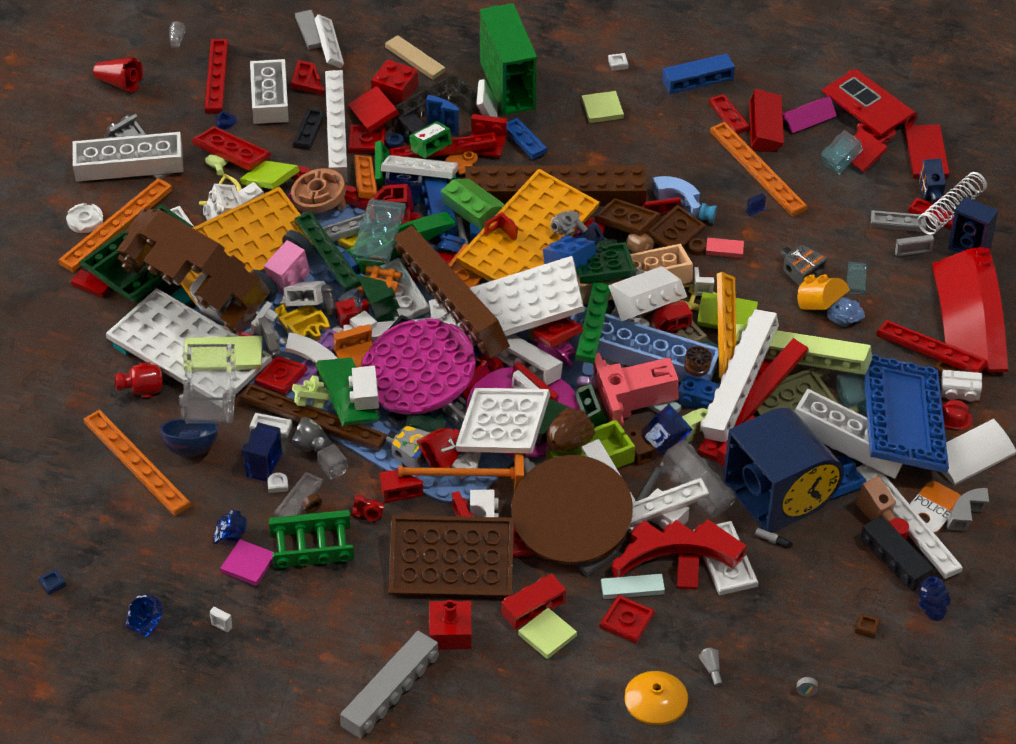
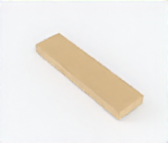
[385,35,445,80]

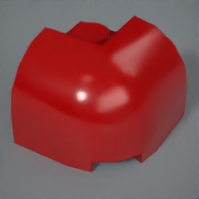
[371,184,413,228]
[650,300,692,334]

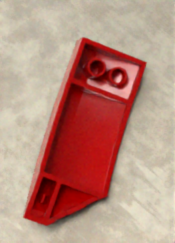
[932,247,1008,372]

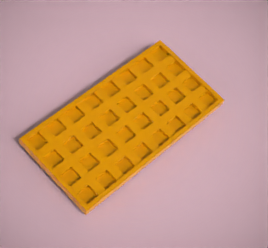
[456,169,599,281]
[181,187,306,305]

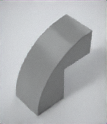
[947,488,989,531]

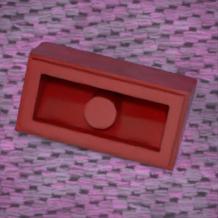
[642,197,681,215]

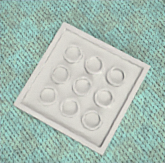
[455,388,550,454]

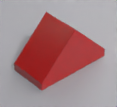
[677,554,699,590]

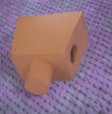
[855,476,896,522]

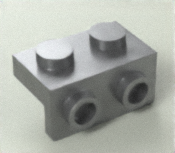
[104,114,146,138]
[437,395,467,428]

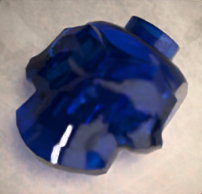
[213,510,247,544]
[918,576,951,621]

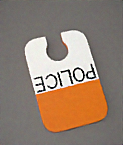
[910,481,961,534]

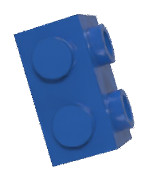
[677,375,721,409]

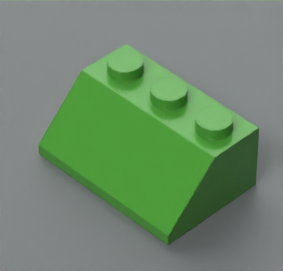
[441,179,505,231]

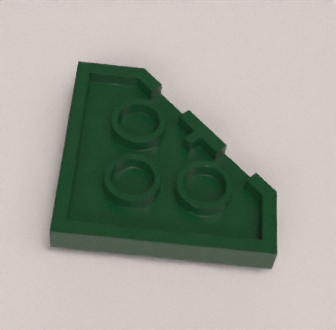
[577,242,636,284]

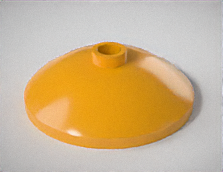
[624,671,688,726]

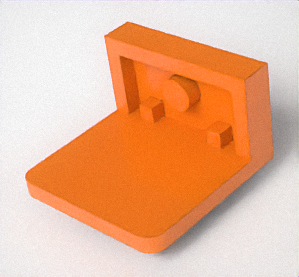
[333,324,373,368]

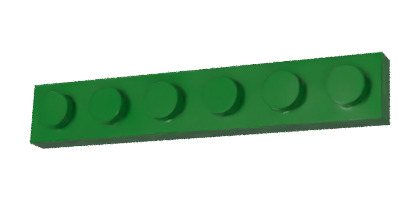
[575,282,611,364]

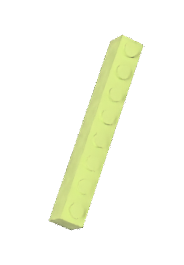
[736,324,872,375]

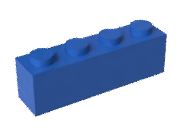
[662,53,735,94]
[421,177,457,241]

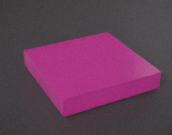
[220,539,274,586]

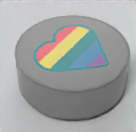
[797,677,818,697]

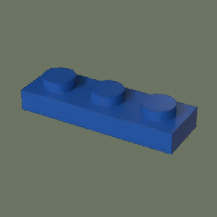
[507,118,547,160]

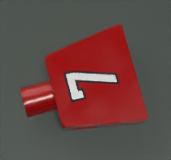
[416,428,462,468]

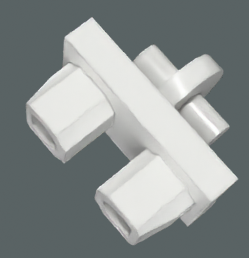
[247,301,278,336]

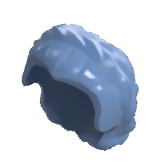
[827,297,865,327]

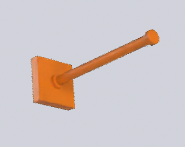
[398,453,524,492]

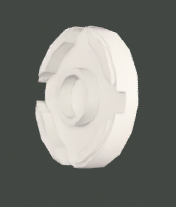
[66,203,103,233]

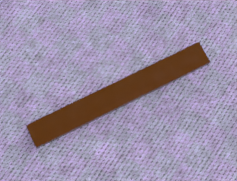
[241,383,387,452]

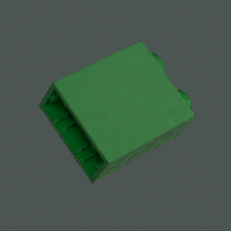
[480,3,537,116]

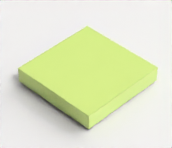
[582,91,624,123]
[518,608,577,659]

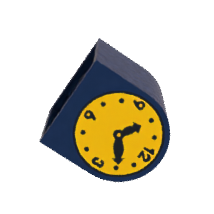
[723,408,844,533]

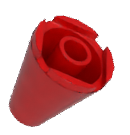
[93,57,143,92]

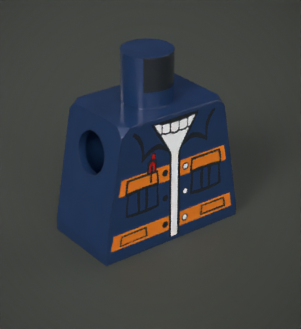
[918,158,946,204]

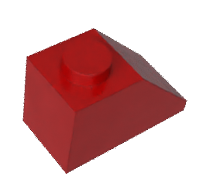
[379,469,423,503]

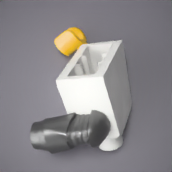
[274,281,336,320]

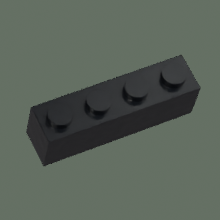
[861,515,934,592]

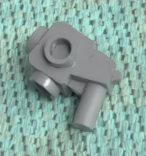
[551,210,588,236]

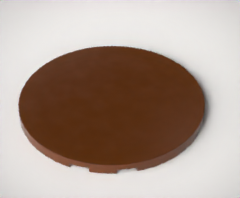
[511,455,633,565]

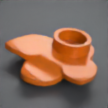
[445,151,478,175]

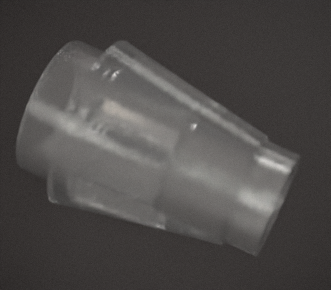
[169,21,186,47]

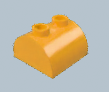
[797,274,850,310]

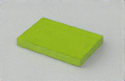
[240,161,300,189]
[697,292,758,329]

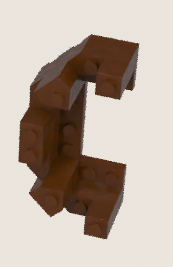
[116,209,270,334]

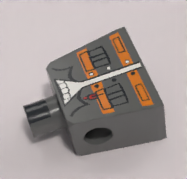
[781,245,827,286]

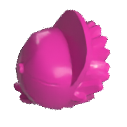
[531,338,576,368]

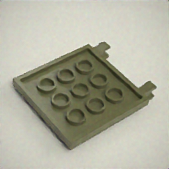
[755,368,860,416]

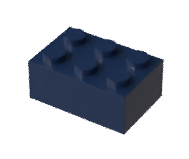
[948,197,998,253]

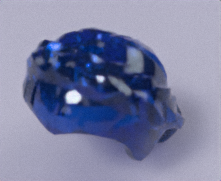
[125,594,163,636]

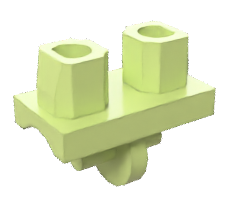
[292,375,330,408]

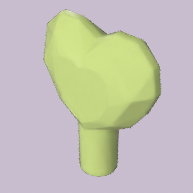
[205,155,228,175]

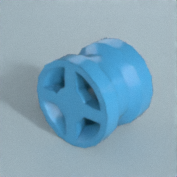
[699,203,717,223]

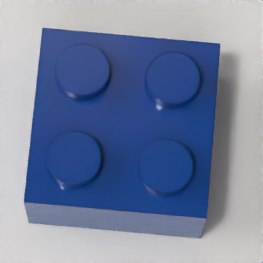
[543,236,596,272]

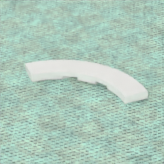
[285,332,338,409]

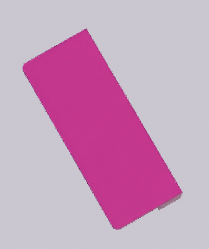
[782,96,836,133]

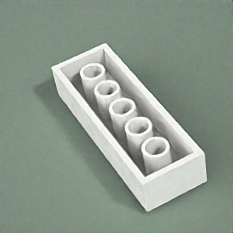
[73,132,184,182]
[795,389,903,479]

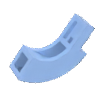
[652,176,701,220]

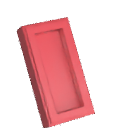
[706,238,744,258]

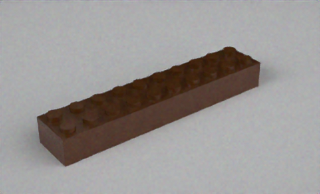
[465,165,647,206]
[393,226,510,359]

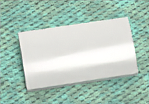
[942,419,1016,486]

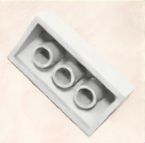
[608,266,687,321]

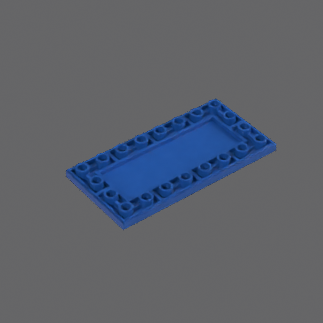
[864,354,949,473]

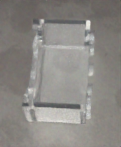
[180,344,237,424]

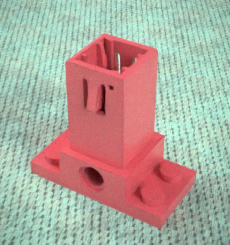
[593,353,679,426]

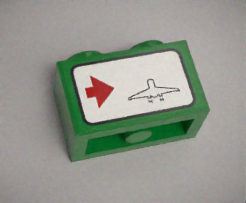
[409,121,452,158]

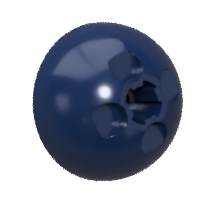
[160,417,218,457]

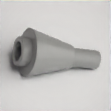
[699,648,723,687]

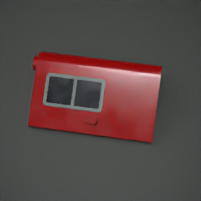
[821,69,918,136]

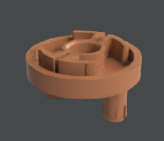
[291,168,347,213]

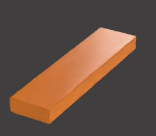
[353,155,377,199]

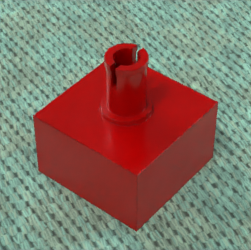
[429,600,472,650]

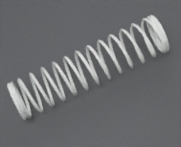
[918,172,987,235]

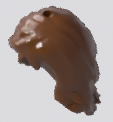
[546,408,595,454]

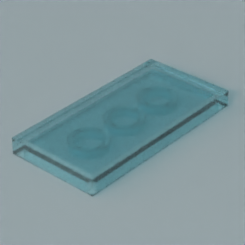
[352,199,406,263]

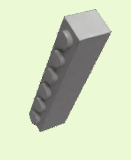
[340,631,439,739]

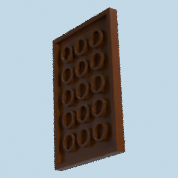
[389,515,514,598]

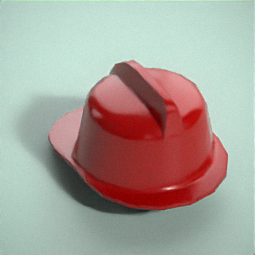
[942,400,973,430]

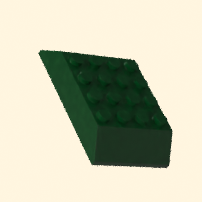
[79,204,193,303]

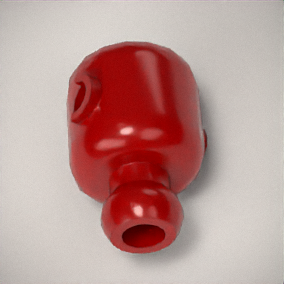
[114,362,163,398]

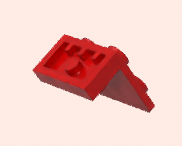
[470,114,507,158]

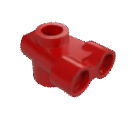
[351,494,384,521]

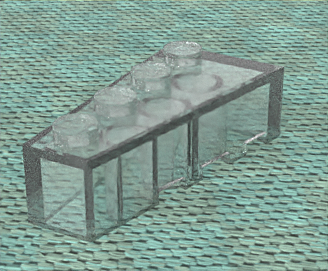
[660,439,736,518]

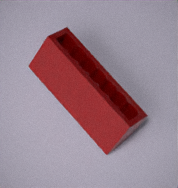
[749,89,784,152]

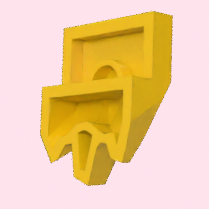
[278,305,330,341]

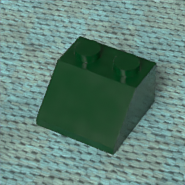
[358,275,400,322]

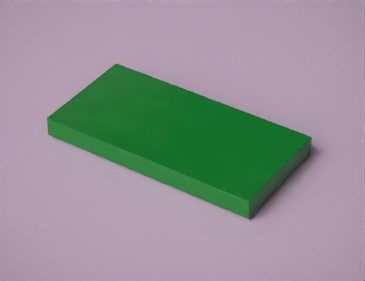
[316,357,379,426]

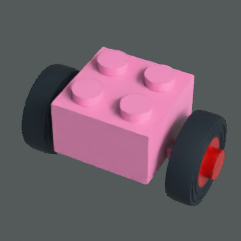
[250,230,314,300]

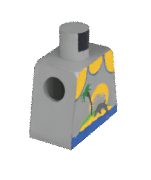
[386,426,430,468]

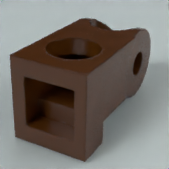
[625,428,655,466]

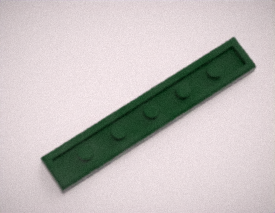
[295,212,361,292]

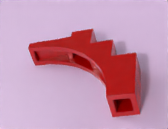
[612,519,747,578]

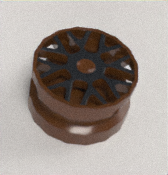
[683,346,712,376]

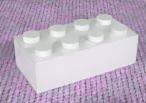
[250,59,289,124]

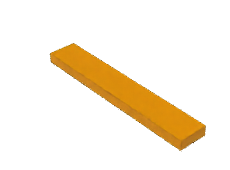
[717,272,737,378]

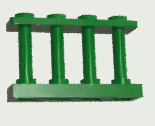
[269,510,354,568]

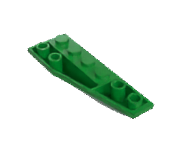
[343,212,456,275]

